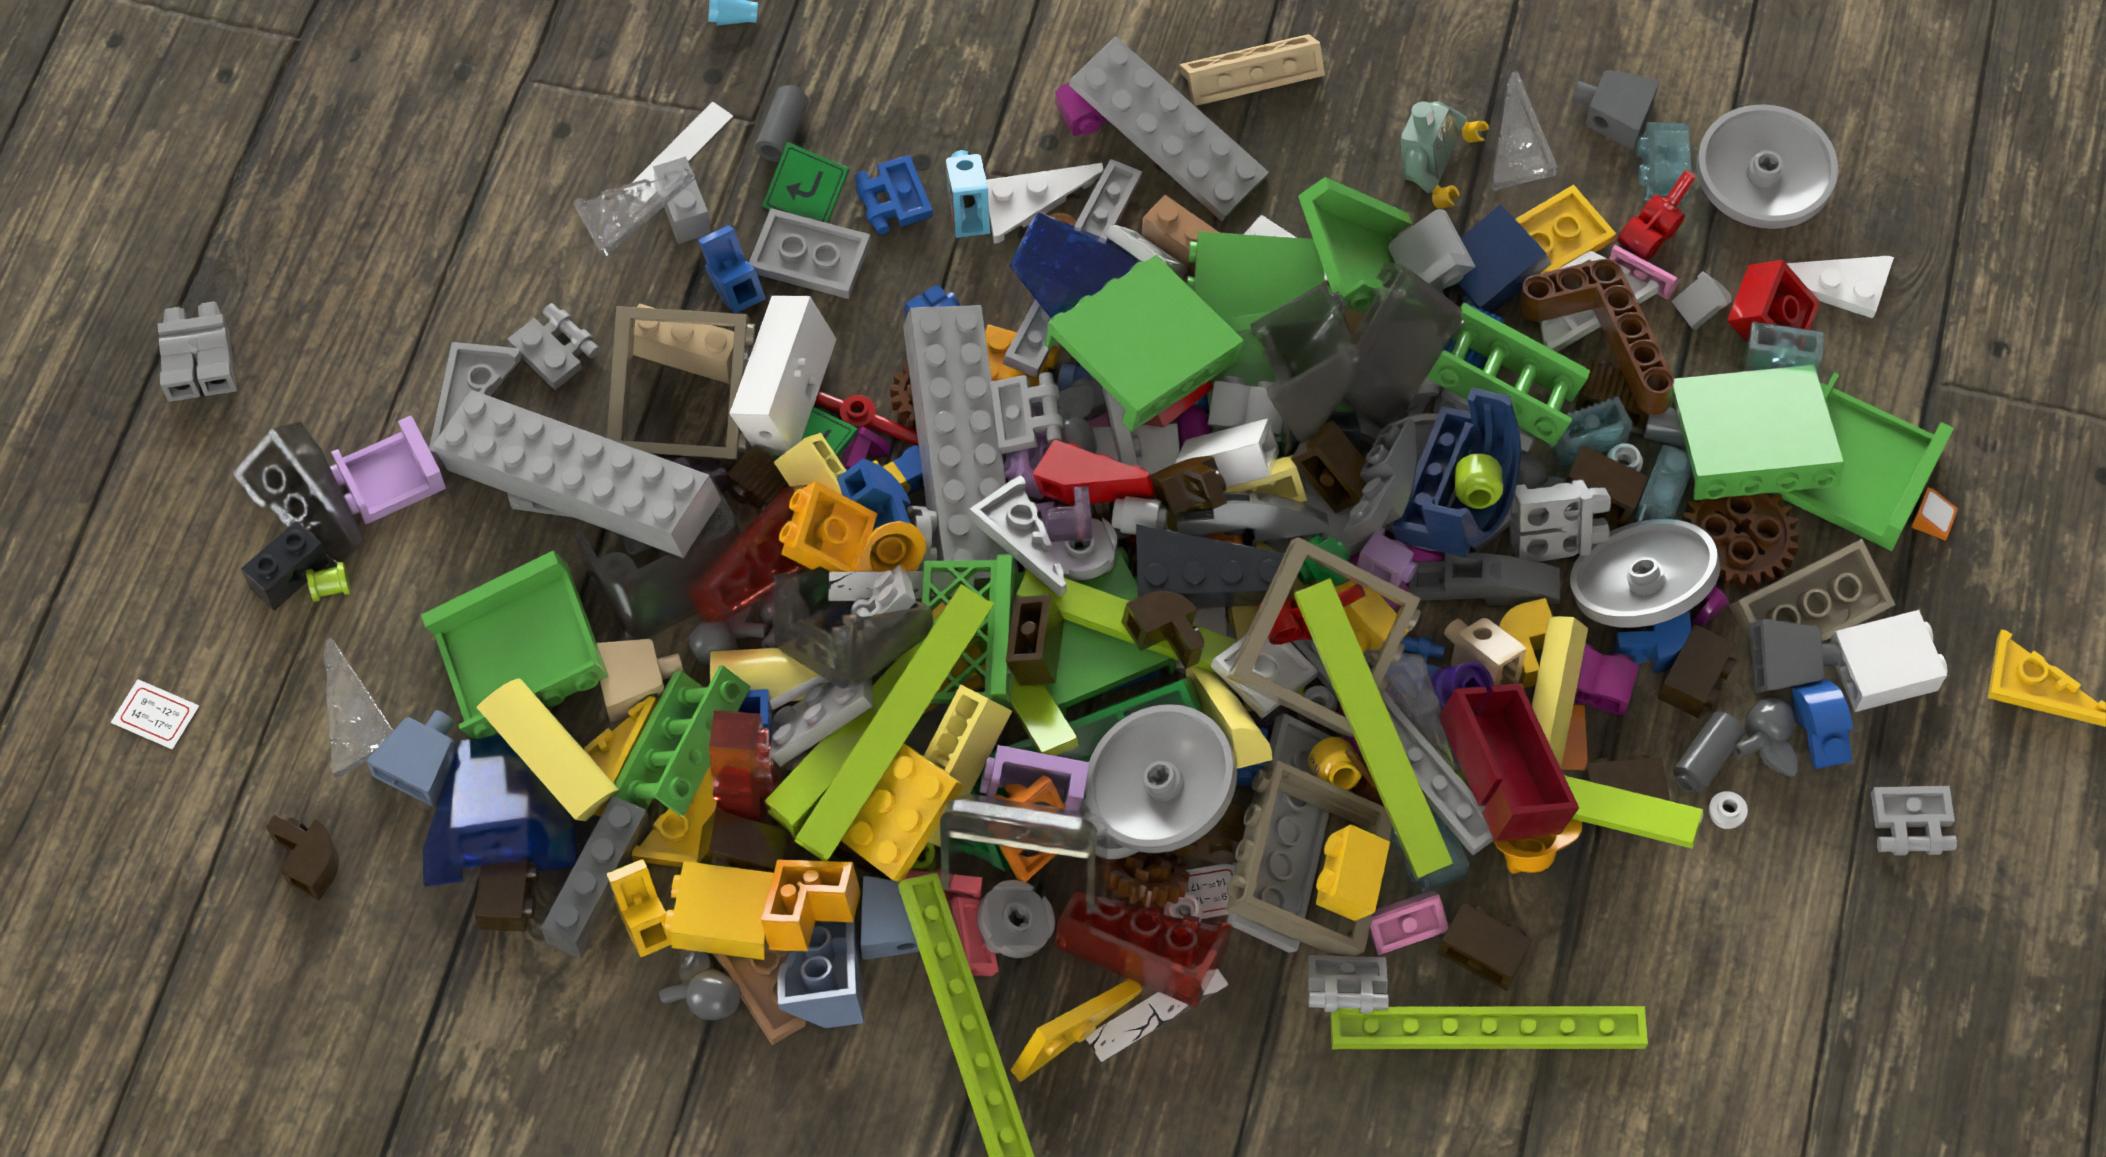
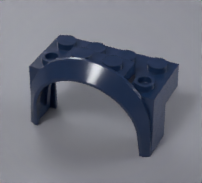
[1392,388,1521,557]

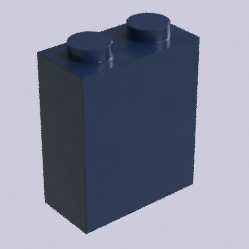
[1449,204,1551,314]

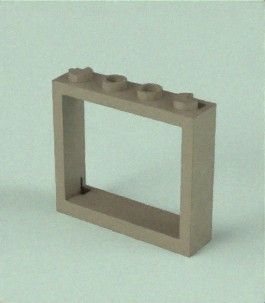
[607,306,756,462]
[1227,537,1421,738]
[1226,760,1392,956]

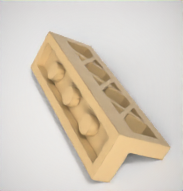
[1179,34,1325,106]

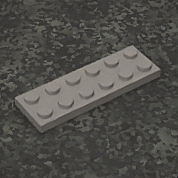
[1069,36,1269,221]
[1226,713,1332,953]

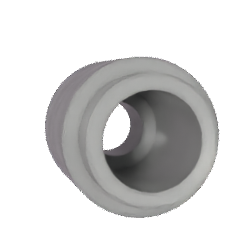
[1112,496,1168,535]

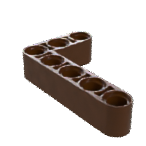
[1520,259,1675,415]

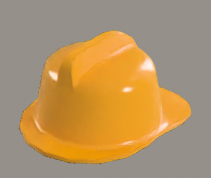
[855,521,926,601]
[1494,819,1582,874]

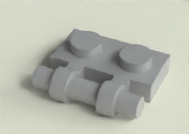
[507,303,600,390]
[990,372,1064,454]
[851,565,916,640]
[1871,786,1957,856]
[1307,955,1389,1013]

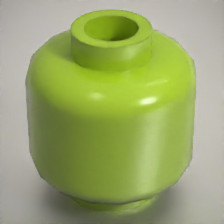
[1454,453,1503,509]

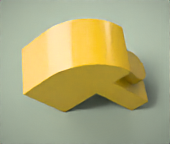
[1499,598,1552,688]
[607,859,671,958]

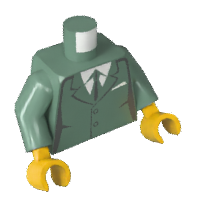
[1400,101,1489,209]

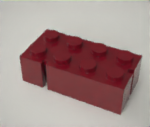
[1438,683,1579,841]

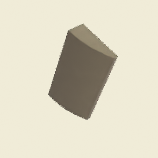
[1728,539,1896,643]

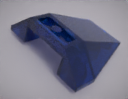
[1009,212,1141,319]
[423,735,576,887]

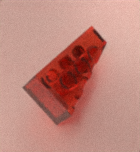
[688,484,809,623]
[709,710,777,824]
[1055,891,1233,1008]

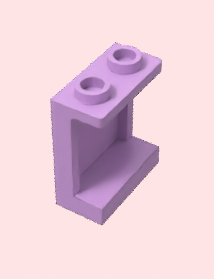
[330,415,446,525]
[979,745,1089,822]

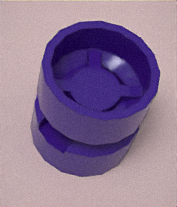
[1425,662,1494,714]

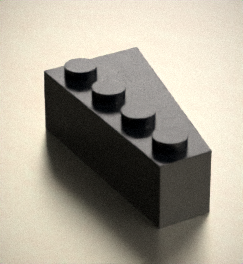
[1136,524,1290,608]

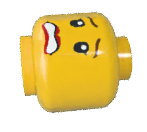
[1308,737,1362,791]

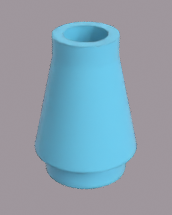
[708,0,758,26]

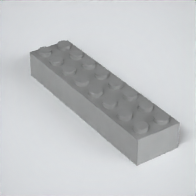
[903,305,1018,592]
[433,390,721,558]

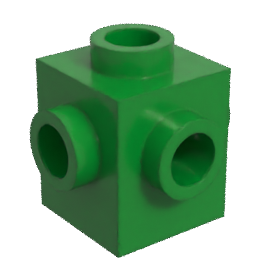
[1297,534,1350,587]

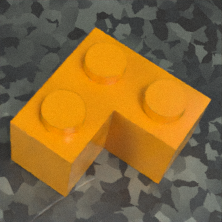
[761,860,861,951]

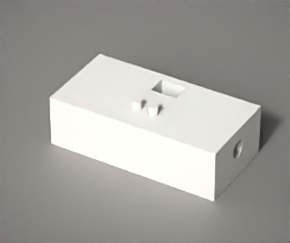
[729,296,837,456]

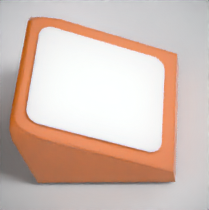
[1911,487,1958,540]

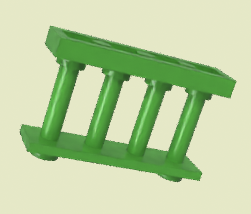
[1426,302,1591,446]
[609,665,751,816]

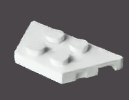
[1539,251,1659,352]

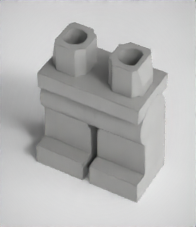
[158,301,237,402]
[1509,480,1611,562]

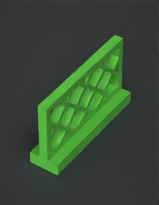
[919,555,1016,709]

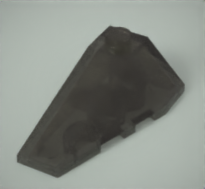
[233,421,364,563]

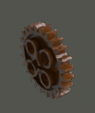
[1680,493,1800,591]

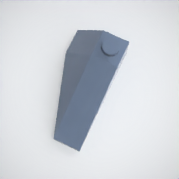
[777,914,864,1028]

